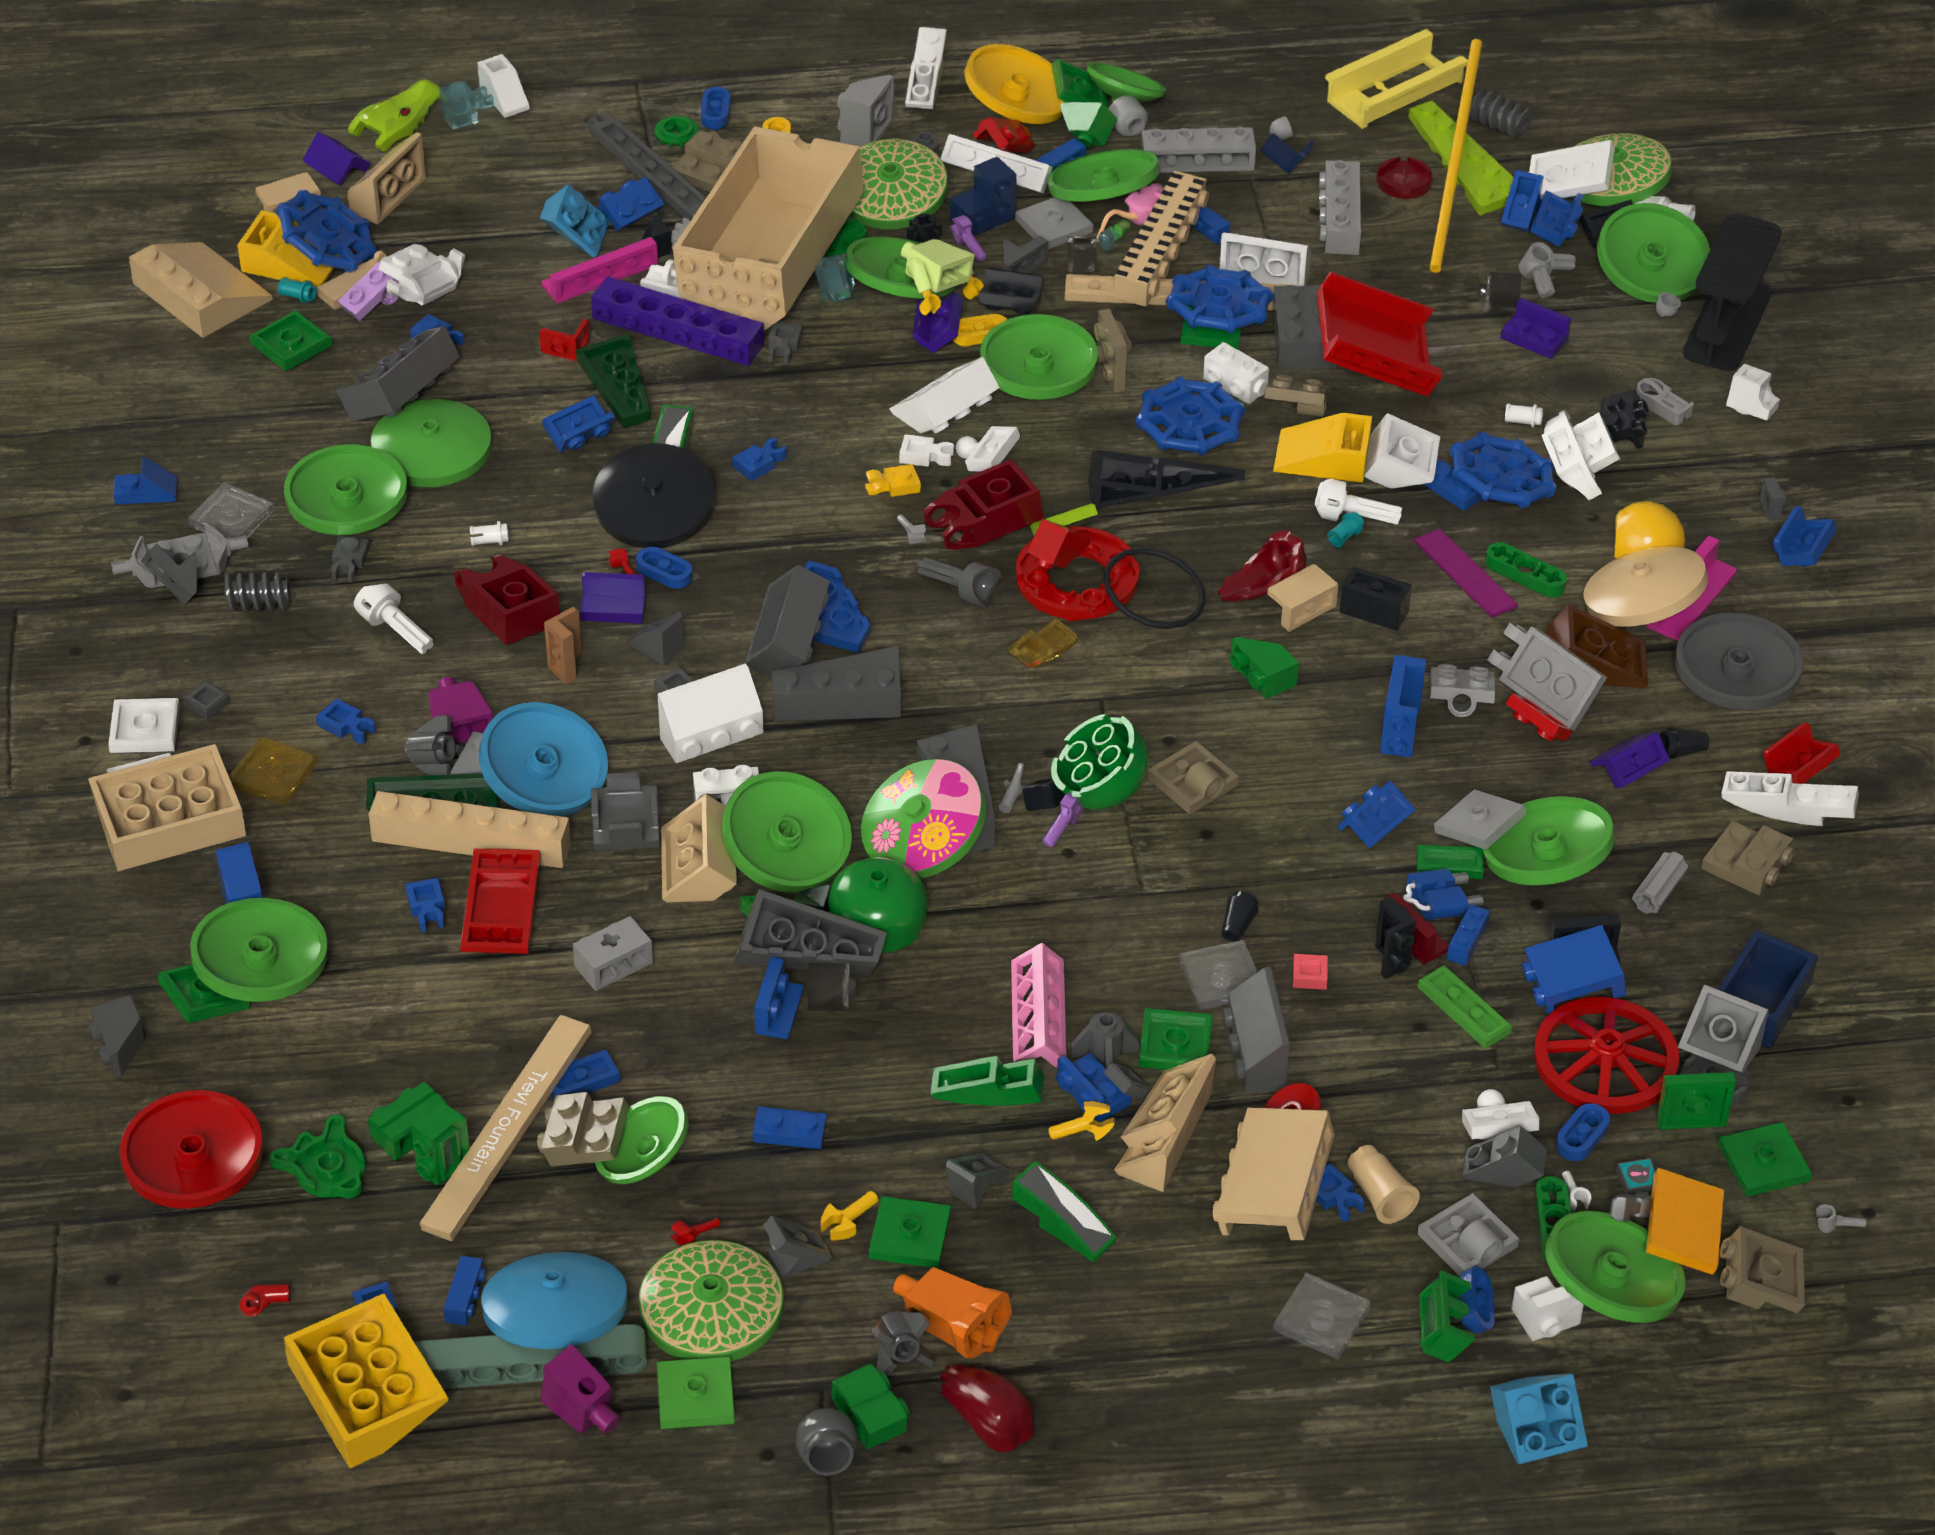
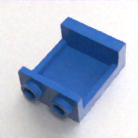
[1380,655,1426,757]
[1522,925,1626,1016]

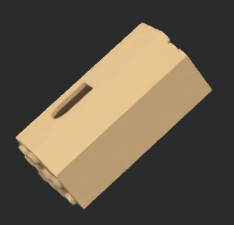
[673,126,863,331]

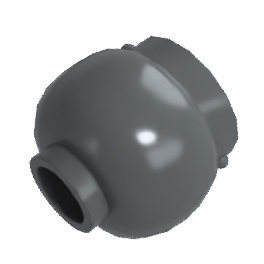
[795,1408,858,1476]

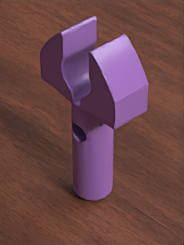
[951,215,987,262]
[1043,792,1083,848]

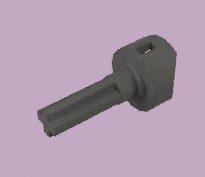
[916,557,1002,608]

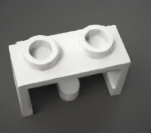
[693,765,759,806]

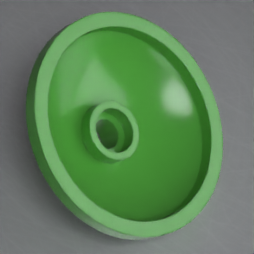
[1087,62,1166,103]
[595,1096,688,1184]

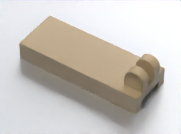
[317,250,388,310]

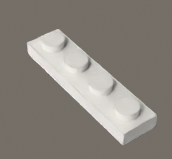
[941,134,1053,194]

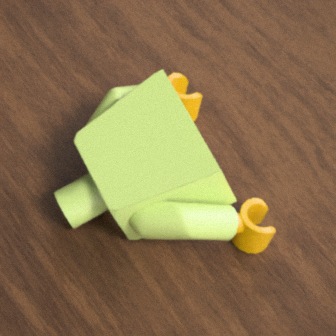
[901,239,984,315]

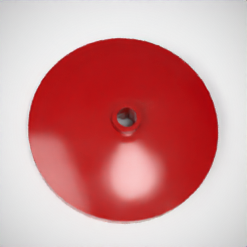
[120,1090,264,1209]

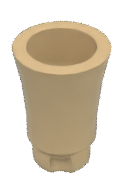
[1348,1145,1420,1224]

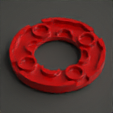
[1016,526,1139,621]

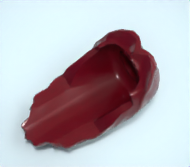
[1218,531,1307,602]
[940,1364,1034,1452]

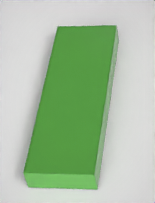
[1418,965,1512,1049]

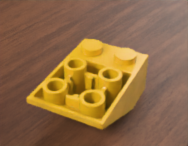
[238,210,339,288]
[1273,413,1372,483]

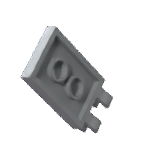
[1487,623,1607,731]

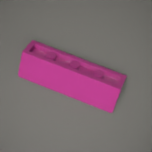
[541,237,658,303]
[1646,536,1737,641]

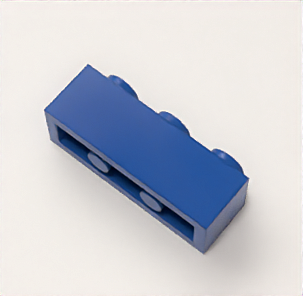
[1036,138,1086,172]
[1191,206,1230,244]
[1447,904,1490,966]
[443,1256,487,1326]

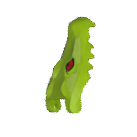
[348,79,443,152]

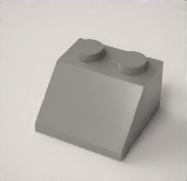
[837,75,894,147]

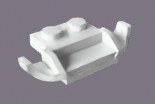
[379,244,465,306]
[1542,410,1620,500]

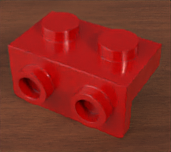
[972,117,1035,153]
[1764,722,1840,784]

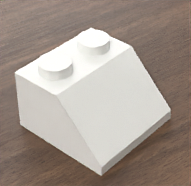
[1364,413,1440,489]

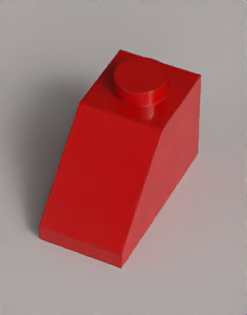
[1027,518,1091,570]

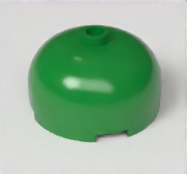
[1051,714,1149,810]
[828,857,928,953]

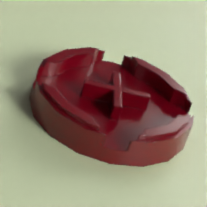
[1376,157,1433,199]

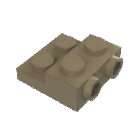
[672,130,743,192]
[1701,821,1795,896]
[537,1092,629,1167]
[1720,1226,1805,1313]

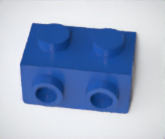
[596,177,665,232]
[1530,190,1584,247]
[542,395,615,453]
[1773,506,1837,567]

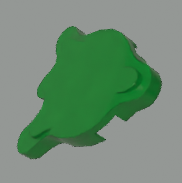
[269,1115,366,1199]

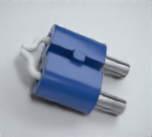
[1403,868,1484,920]

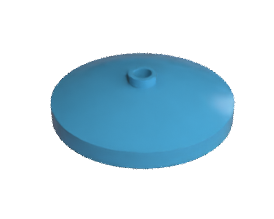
[478,702,608,816]
[482,1252,628,1349]

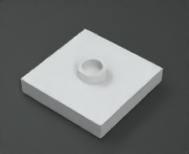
[108,698,180,753]

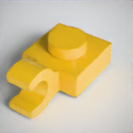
[865,464,921,497]

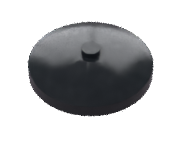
[593,443,715,548]

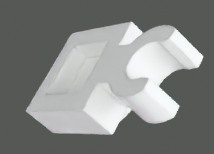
[899,434,954,467]

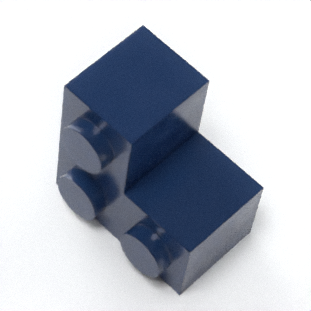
[950,156,1017,236]

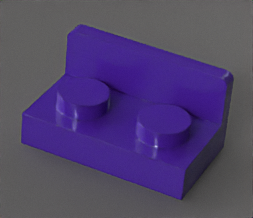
[913,292,963,353]
[1500,298,1571,359]

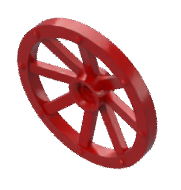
[1534,997,1679,1114]

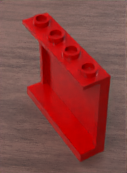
[1317,271,1442,397]

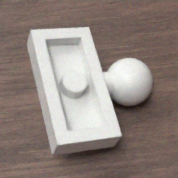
[956,426,1020,472]
[1462,1089,1539,1140]

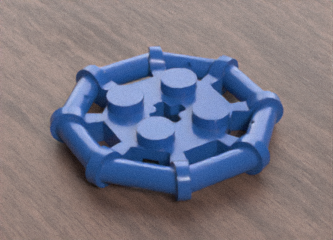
[276,190,377,273]
[1166,265,1273,334]
[1135,376,1246,456]
[1450,432,1557,508]

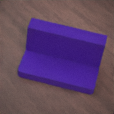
[303,132,371,185]
[580,572,646,624]
[1590,731,1670,788]

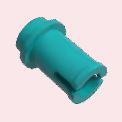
[278,277,317,303]
[1327,512,1364,548]

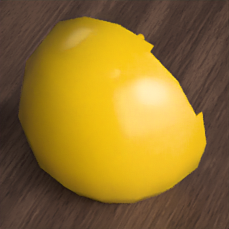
[1614,501,1685,559]

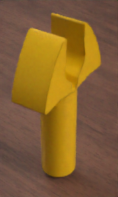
[1048,1101,1114,1141]
[821,1191,878,1240]

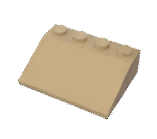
[129,242,273,338]
[88,744,246,871]

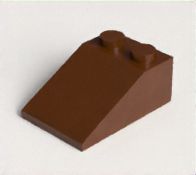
[1546,604,1648,688]

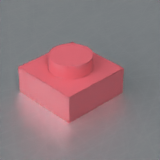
[1293,954,1328,990]

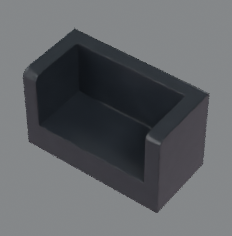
[1340,567,1412,631]

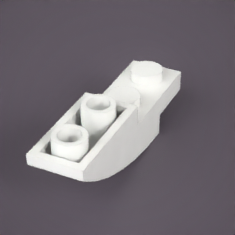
[905,27,947,109]
[1722,771,1859,826]

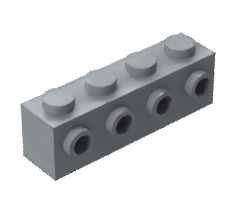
[1141,127,1256,173]
[1319,160,1361,255]

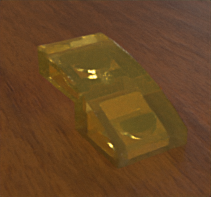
[1008,618,1078,669]

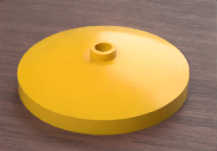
[964,44,1065,124]

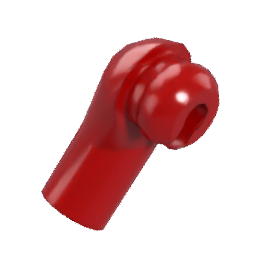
[239,1284,290,1316]

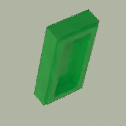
[1416,845,1484,879]

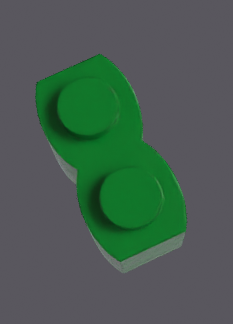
[831,1364,910,1449]

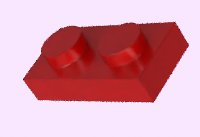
[1506,693,1573,742]

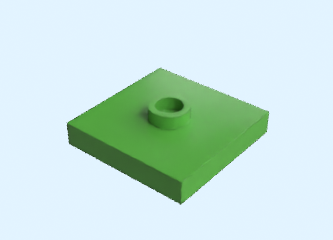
[657,1356,735,1429]

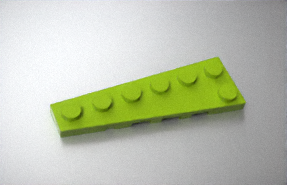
[1408,101,1514,215]

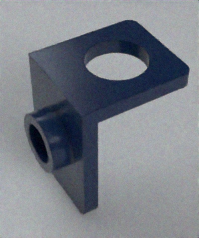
[1261,133,1315,174]

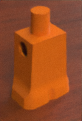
[893,1267,1012,1358]

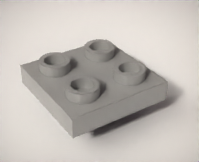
[1430,664,1495,717]
[1417,1193,1519,1276]

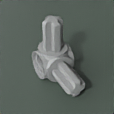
[1518,242,1576,299]

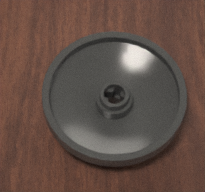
[1675,613,1803,710]

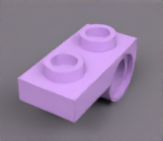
[338,262,399,321]

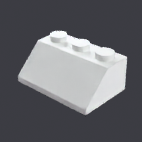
[1220,232,1311,286]
[889,357,1000,434]
[658,664,763,763]

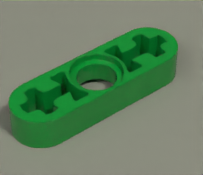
[1485,542,1567,598]
[1534,1176,1571,1264]

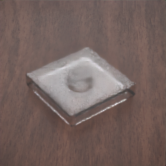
[188,482,274,539]
[1179,940,1257,1010]
[1273,1273,1371,1359]

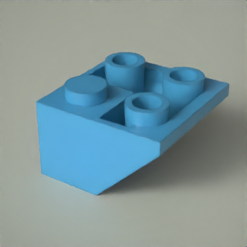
[540,184,609,258]
[1490,1374,1588,1464]

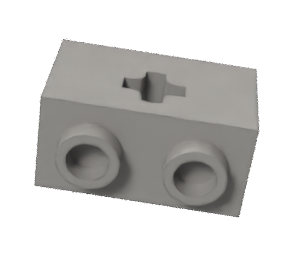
[573,916,653,991]

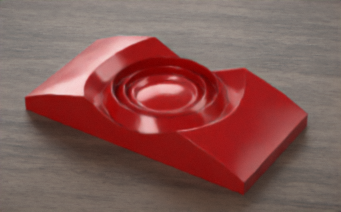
[460,848,540,954]

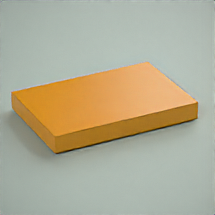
[1646,1168,1724,1275]

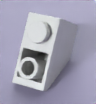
[478,54,529,118]

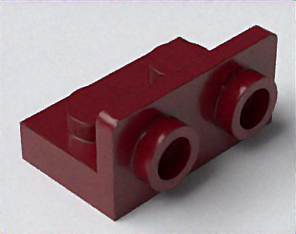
[1384,892,1449,965]

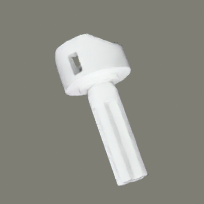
[1314,479,1402,525]
[353,583,434,654]

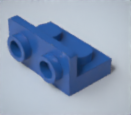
[1337,781,1416,849]
[754,957,804,1039]
[1056,1053,1132,1122]

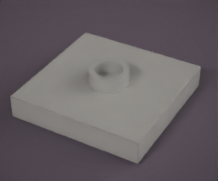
[1015,197,1093,249]
[1434,789,1527,850]

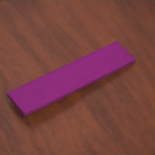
[1414,529,1518,618]

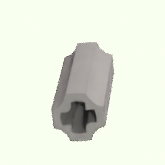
[1632,851,1689,914]

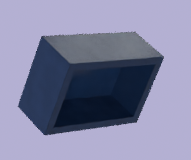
[1717,930,1818,1048]

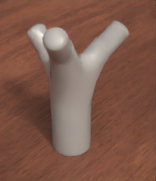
[999,763,1025,813]

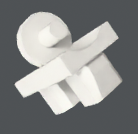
[640,259,683,299]

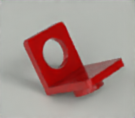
[539,319,590,361]

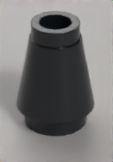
[1660,727,1709,759]
[1221,891,1259,942]

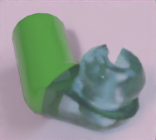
[1097,220,1131,250]

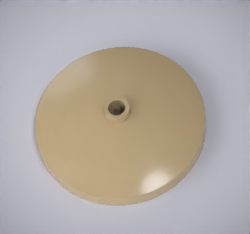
[1583,546,1708,627]

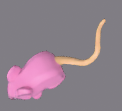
[1093,183,1164,246]

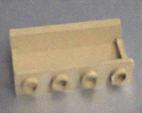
[1213,1108,1335,1241]

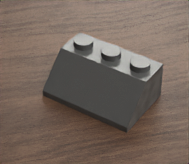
[1222,967,1290,1093]

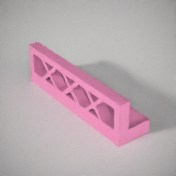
[1011,943,1067,1068]

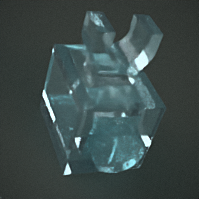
[439,80,494,130]
[815,254,855,302]

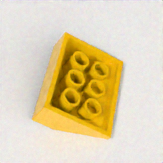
[284,1294,448,1469]

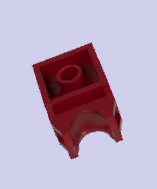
[923,459,1043,550]
[454,554,559,645]

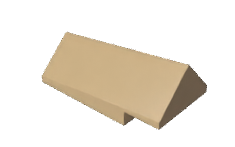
[1114,1054,1216,1192]

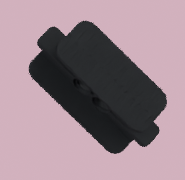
[1683,214,1782,371]

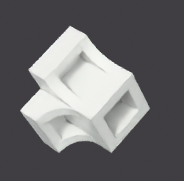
[1726,364,1780,421]
[1512,1276,1584,1341]

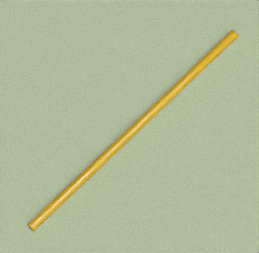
[1430,39,1482,273]

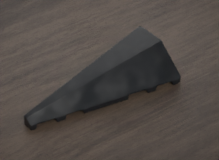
[1088,450,1245,509]

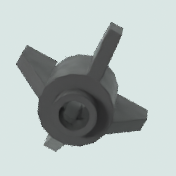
[405,715,465,775]
[1071,1012,1140,1068]
[872,1311,935,1378]

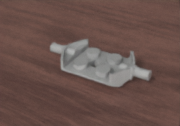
[111,523,248,588]

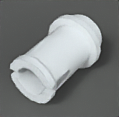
[1505,404,1543,428]
[470,521,509,546]

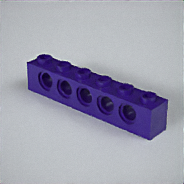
[591,276,764,366]

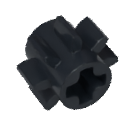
[907,213,942,243]

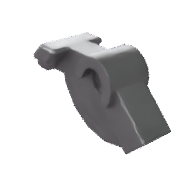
[1609,1190,1652,1222]

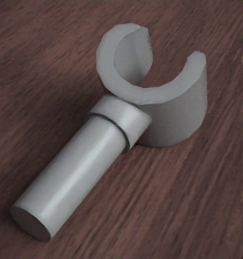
[897,514,926,544]
[1816,1204,1866,1233]

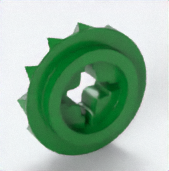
[655,116,699,148]

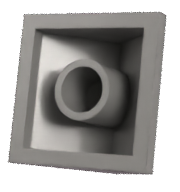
[1678,985,1769,1073]

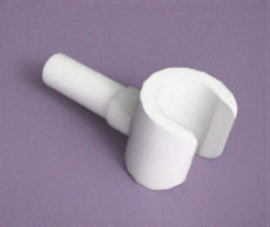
[1562,1171,1591,1211]

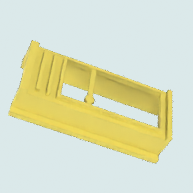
[1325,29,1468,129]

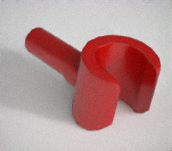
[608,548,636,575]
[670,1218,721,1246]

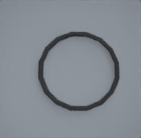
[1104,547,1205,629]

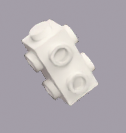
[1203,342,1269,404]

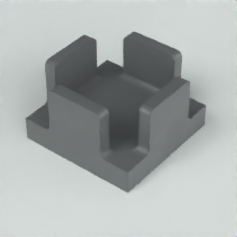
[591,772,660,851]

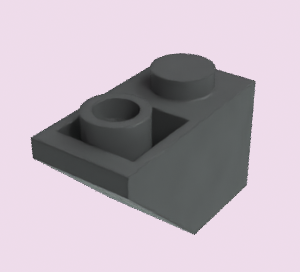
[88,995,145,1078]
[1462,1125,1547,1187]

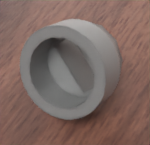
[1270,116,1293,140]
[1655,293,1681,318]

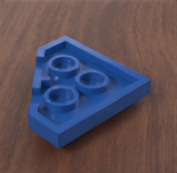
[804,561,870,653]

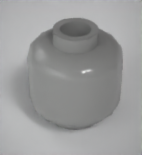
[1109,95,1148,137]

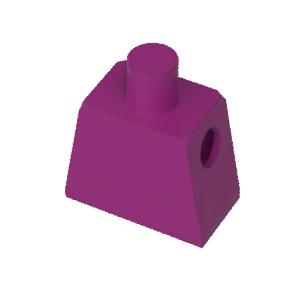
[428,677,493,744]
[540,1344,620,1434]

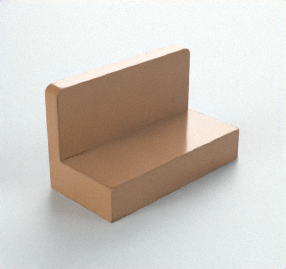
[544,607,582,685]

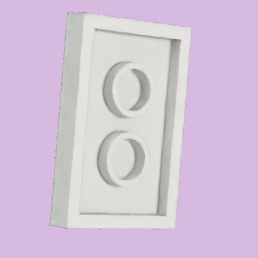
[1529,140,1615,199]

